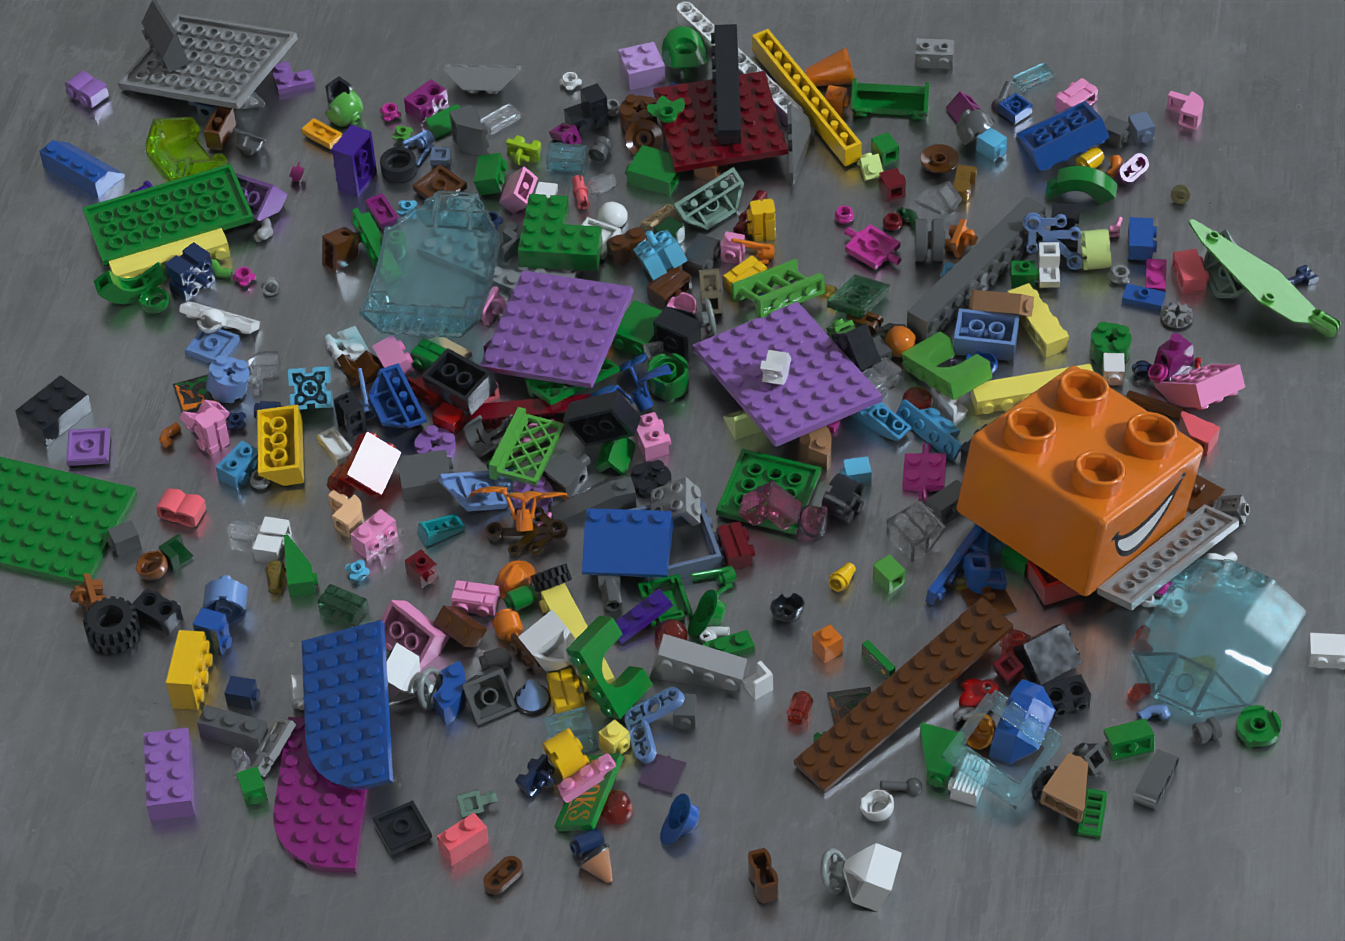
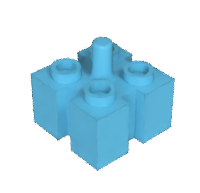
[633,230,688,281]
[288,366,333,410]

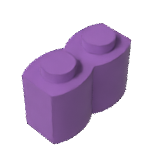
[65,71,109,108]

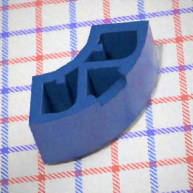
[432,661,466,725]

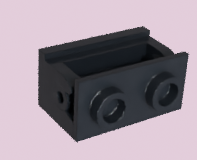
[333,391,367,441]

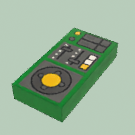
[862,640,895,681]

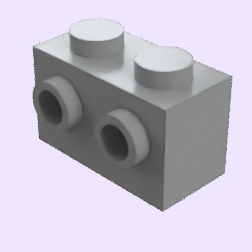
[915,38,954,69]

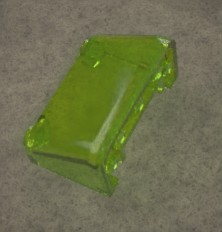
[145,117,228,182]

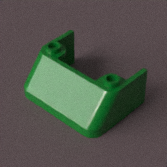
[851,78,930,120]

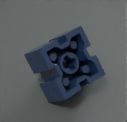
[165,242,215,302]

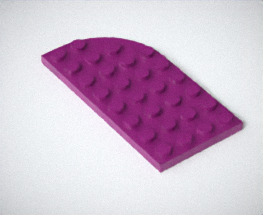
[273,717,367,873]

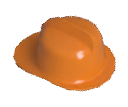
[494,560,535,600]

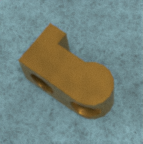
[953,165,977,202]

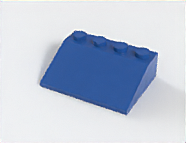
[1016,101,1110,171]
[582,508,673,577]

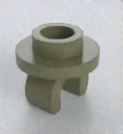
[1171,184,1191,204]

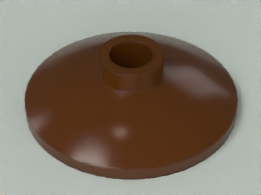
[625,119,663,155]
[920,144,959,173]

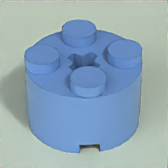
[206,355,250,403]
[203,575,248,624]

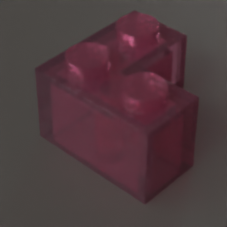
[739,480,802,530]

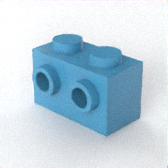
[216,441,258,490]

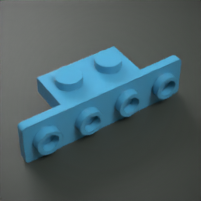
[896,399,962,461]

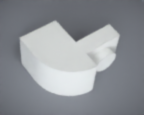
[1038,242,1060,288]
[760,350,791,385]

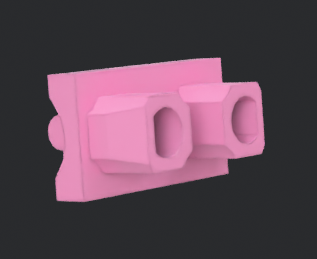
[472,286,507,326]

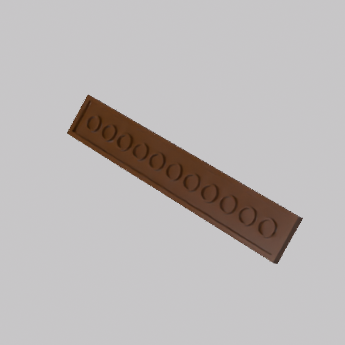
[794,597,1013,793]

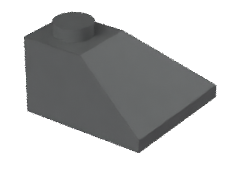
[461,666,518,725]

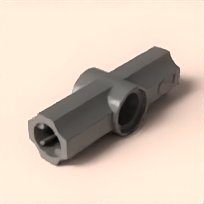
[597,575,622,612]

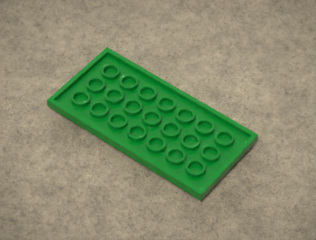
[82,163,254,266]

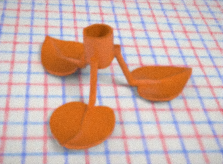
[470,486,568,532]

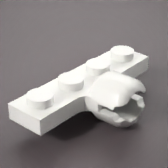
[179,301,260,334]

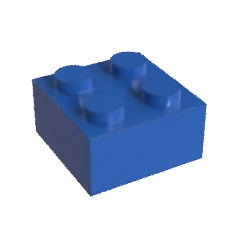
[998,92,1033,124]

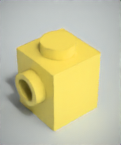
[598,719,631,755]

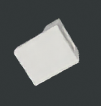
[938,393,969,422]
[743,661,773,700]

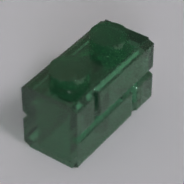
[317,584,369,627]

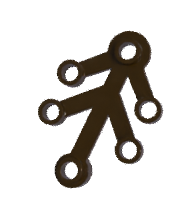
[486,507,568,558]

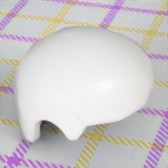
[597,202,628,228]
[860,789,894,822]

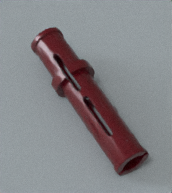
[733,190,768,235]

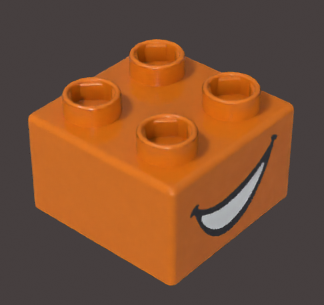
[956,366,1203,596]

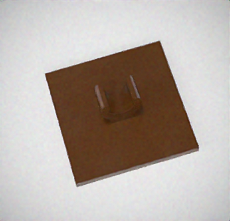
[1187,475,1225,513]
[960,585,1017,616]

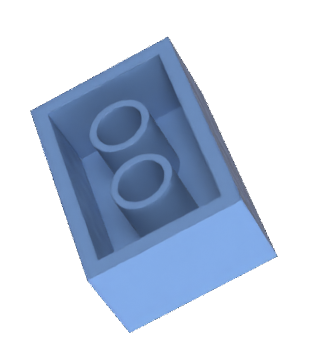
[953,308,1019,361]

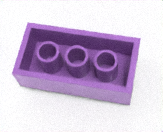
[144,727,195,821]

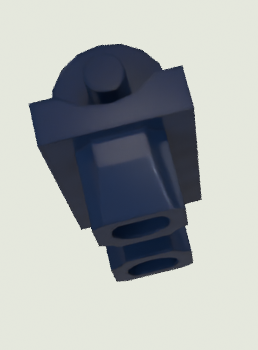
[515,754,555,799]

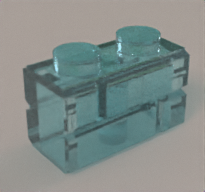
[546,142,588,173]

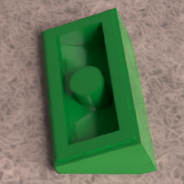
[425,104,460,139]

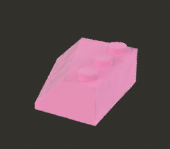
[1154,363,1245,410]

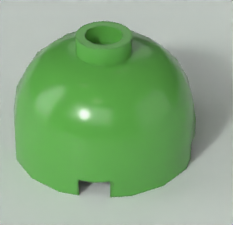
[325,89,363,127]

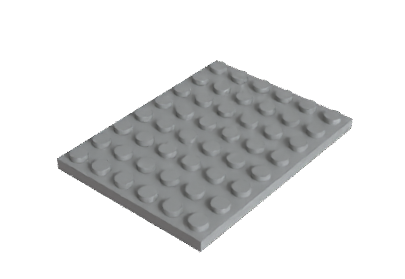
[118,14,298,109]

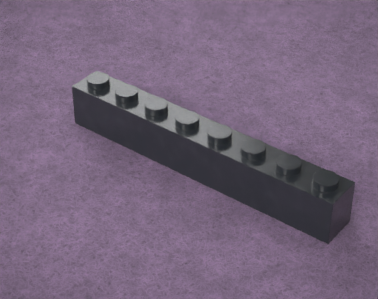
[711,24,742,144]

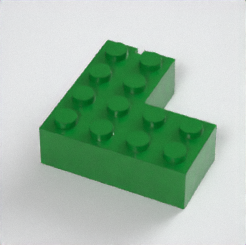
[518,194,603,272]

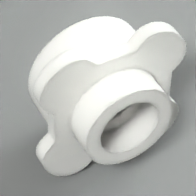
[559,72,582,90]

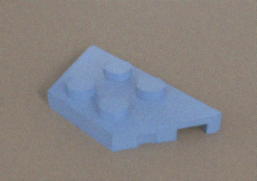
[438,469,514,511]

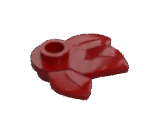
[959,678,999,714]

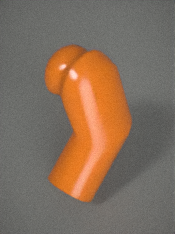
[1105,155,1123,179]
[159,422,181,448]

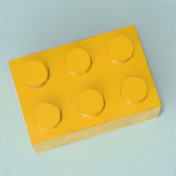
[166,630,213,710]

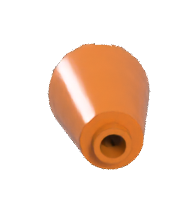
[805,48,855,87]

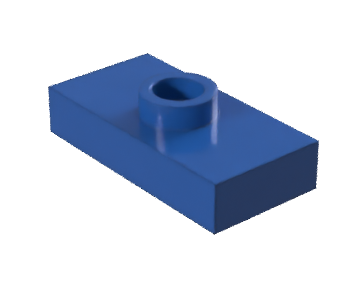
[1122,284,1166,311]

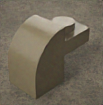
[699,269,723,314]

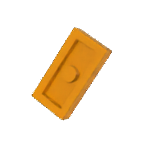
[301,118,342,150]

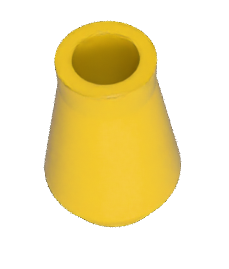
[828,562,856,592]

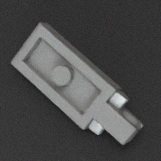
[252,717,296,777]

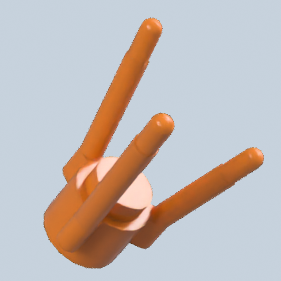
[731,238,774,267]

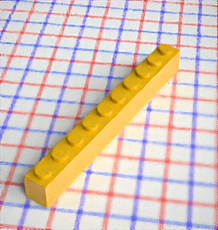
[752,29,862,166]

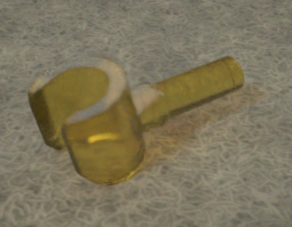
[956,572,968,590]

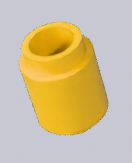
[1076,147,1104,169]

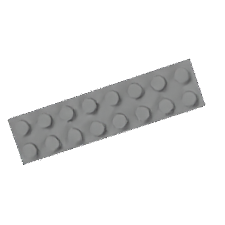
[1097,504,1239,611]

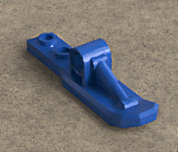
[925,524,990,606]

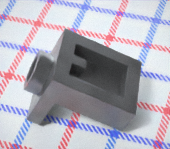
[1215,495,1250,524]

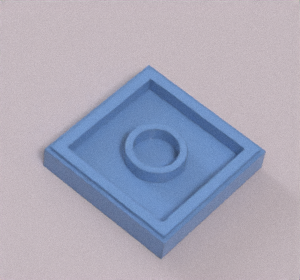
[184,329,240,364]

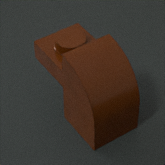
[337,350,384,387]

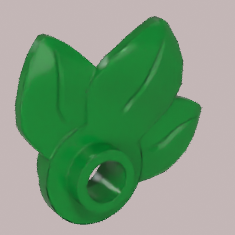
[647,95,685,123]

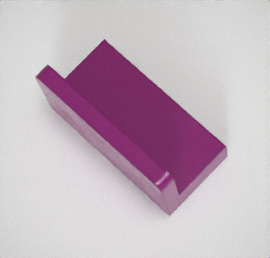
[946,91,982,122]

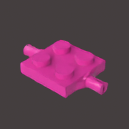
[844,224,902,270]
[902,443,947,503]

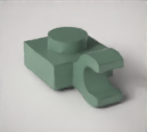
[456,789,498,818]

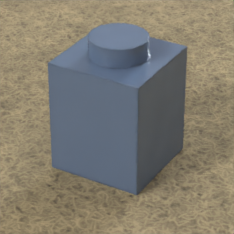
[1128,111,1155,145]

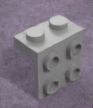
[651,477,701,526]

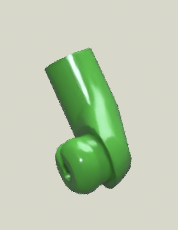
[211,259,232,278]

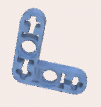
[625,687,685,764]

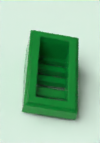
[1078,788,1108,838]

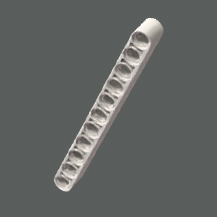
[677,2,803,127]

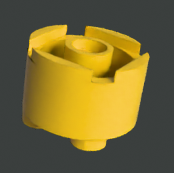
[542,728,590,781]

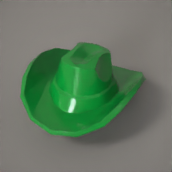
[662,26,708,70]

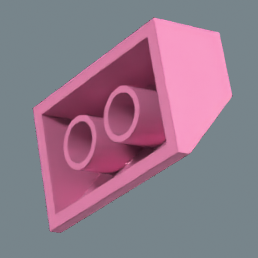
[381,600,450,670]

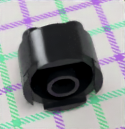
[821,473,867,523]

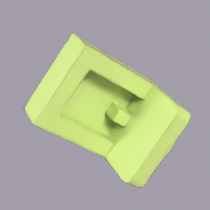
[857,153,883,182]

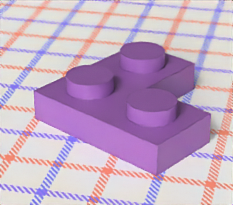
[271,61,315,95]

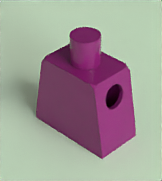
[1154,333,1194,382]

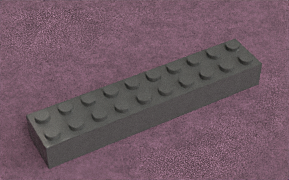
[907,196,1046,344]

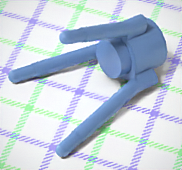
[402,130,435,166]
[346,368,377,421]

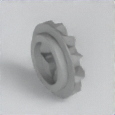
[1161,302,1193,328]

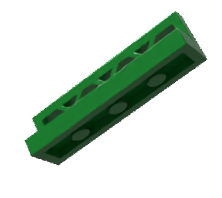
[351,208,402,284]

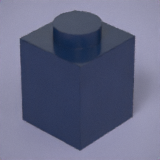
[224,676,260,710]

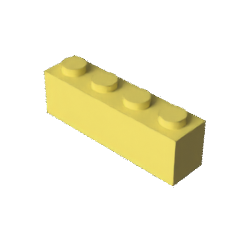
[1008,283,1069,358]

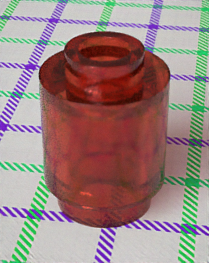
[326,463,349,493]
[786,691,814,725]

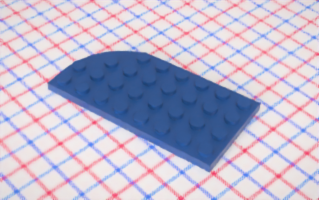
[301,620,393,790]

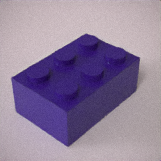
[331,125,377,197]

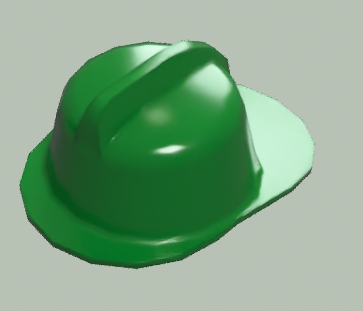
[688,589,726,637]

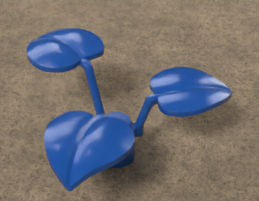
[588,353,672,412]

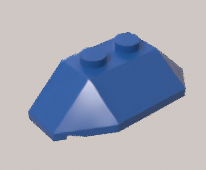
[368,363,427,428]
[989,679,1055,765]

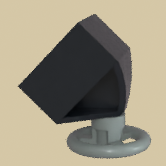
[653,298,716,364]

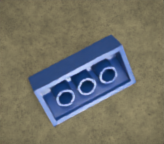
[39,140,125,199]

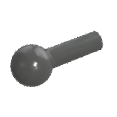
[991,81,1012,112]
[880,778,922,795]

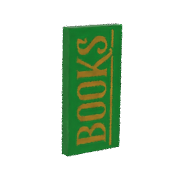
[554,753,624,832]

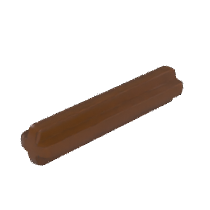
[1126,390,1185,420]

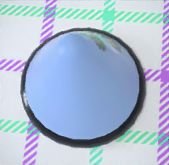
[514,679,551,715]

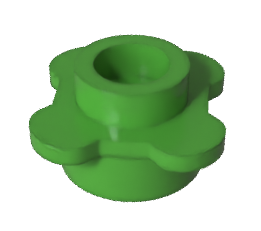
[392,126,413,143]

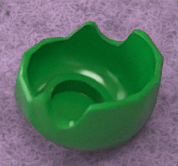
[138,286,170,314]

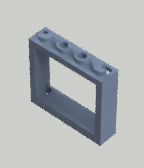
[628,499,725,581]

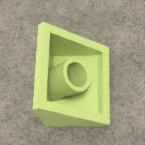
[723,410,761,440]

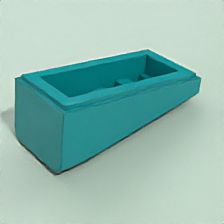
[417,513,465,547]

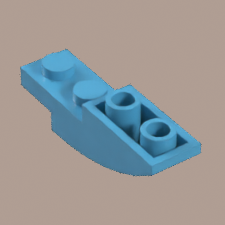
[850,402,912,441]

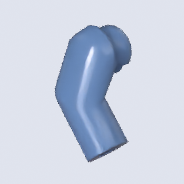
[1136,704,1171,720]

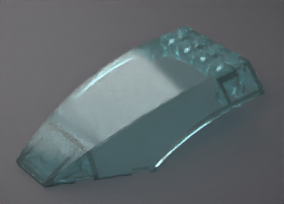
[359,190,501,339]

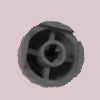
[956,109,995,145]

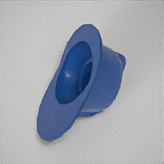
[660,793,700,845]

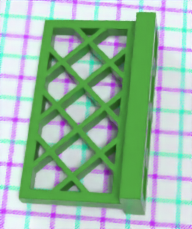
[489,407,565,486]

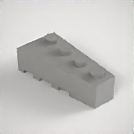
[649,634,747,691]

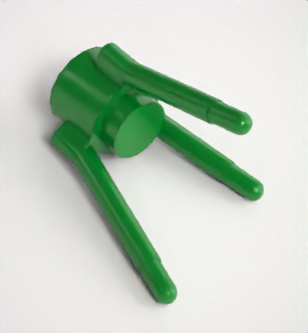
[690,565,737,596]

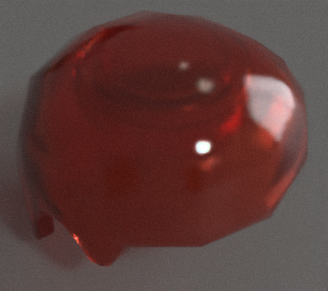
[901,386,933,410]
[654,619,688,645]
[600,789,633,825]

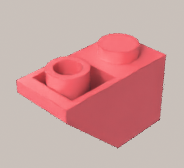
[1179,411,1220,457]

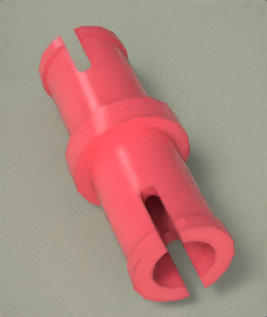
[571,175,590,210]

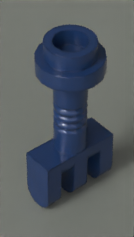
[1285,265,1319,286]

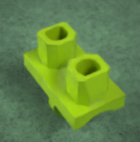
[506,135,542,165]

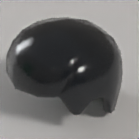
[770,593,805,623]

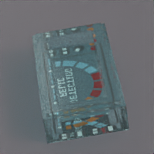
[1013,62,1055,92]

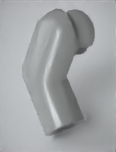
[254,218,273,242]

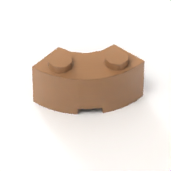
[800,426,831,471]

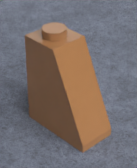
[969,290,1034,317]
[1040,752,1088,823]

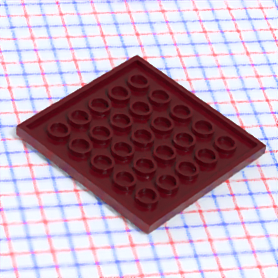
[653,71,788,173]

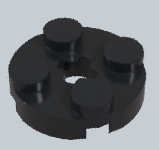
[630,460,672,499]

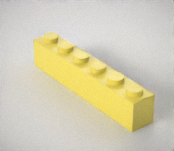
[108,228,230,278]
[970,364,1093,415]
[539,583,615,699]

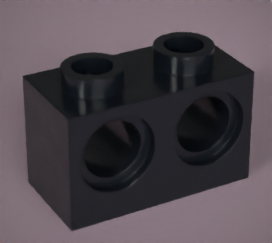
[132,588,183,636]
[1041,674,1091,718]

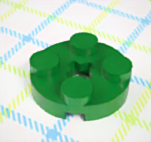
[1236,705,1282,748]

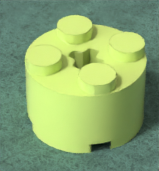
[1080,229,1112,271]

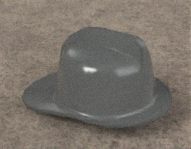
[232,128,268,156]

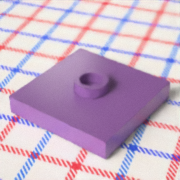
[66,428,111,466]

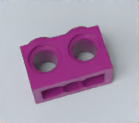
[404,79,448,123]

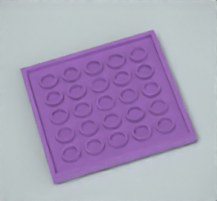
[480,270,634,388]

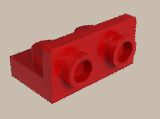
[407,375,448,409]

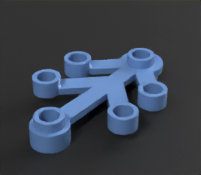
[1023,212,1083,270]

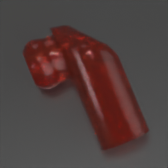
[1127,683,1156,703]

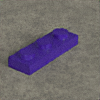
[615,589,673,645]

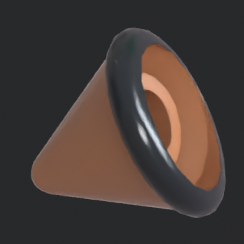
[576,843,612,883]

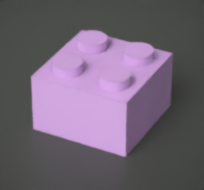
[618,41,665,91]

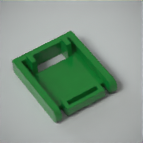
[638,574,693,627]

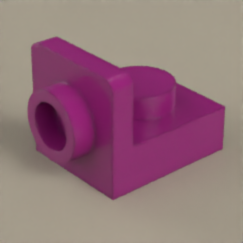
[549,122,582,151]

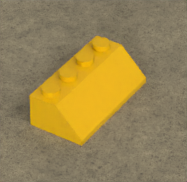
[257,405,304,486]

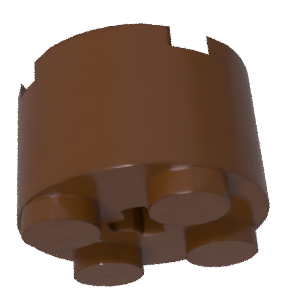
[619,94,658,138]

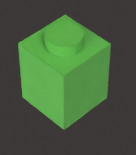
[873,554,906,594]

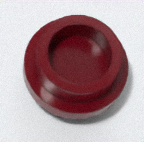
[883,213,902,231]

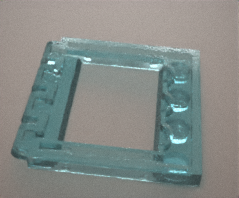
[941,689,1063,809]

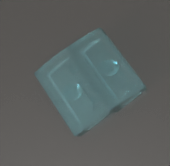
[543,706,599,754]

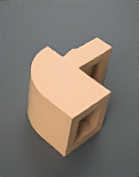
[328,490,364,538]

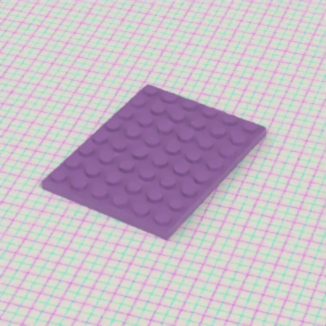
[693,301,883,447]

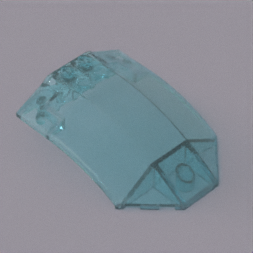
[1131,559,1307,716]

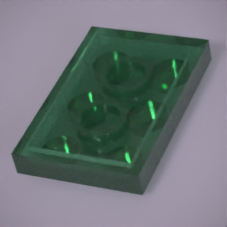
[827,274,890,318]

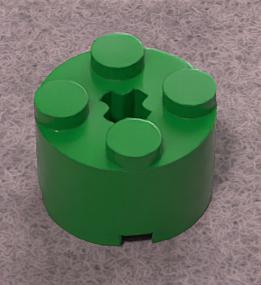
[1089,322,1132,368]
[648,353,689,402]

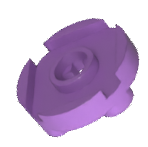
[414,425,456,458]
[512,476,554,514]

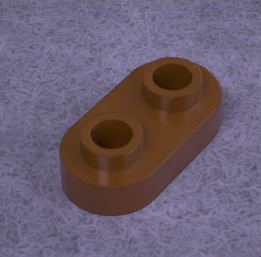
[483,856,523,895]

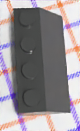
[141,0,189,72]

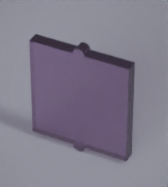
[638,754,686,795]

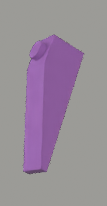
[235,173,288,221]

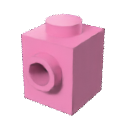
[720,231,745,265]

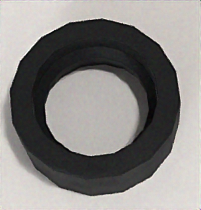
[380,147,417,182]

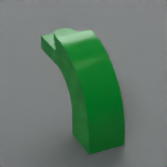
[1045,166,1117,205]
[94,262,168,304]

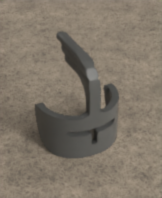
[463,414,513,457]

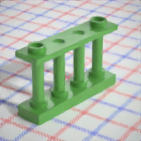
[731,259,825,318]

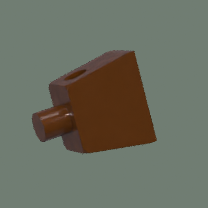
[322,227,361,274]

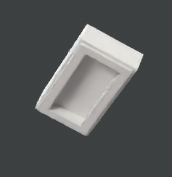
[317,426,352,465]

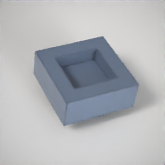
[430,147,451,166]

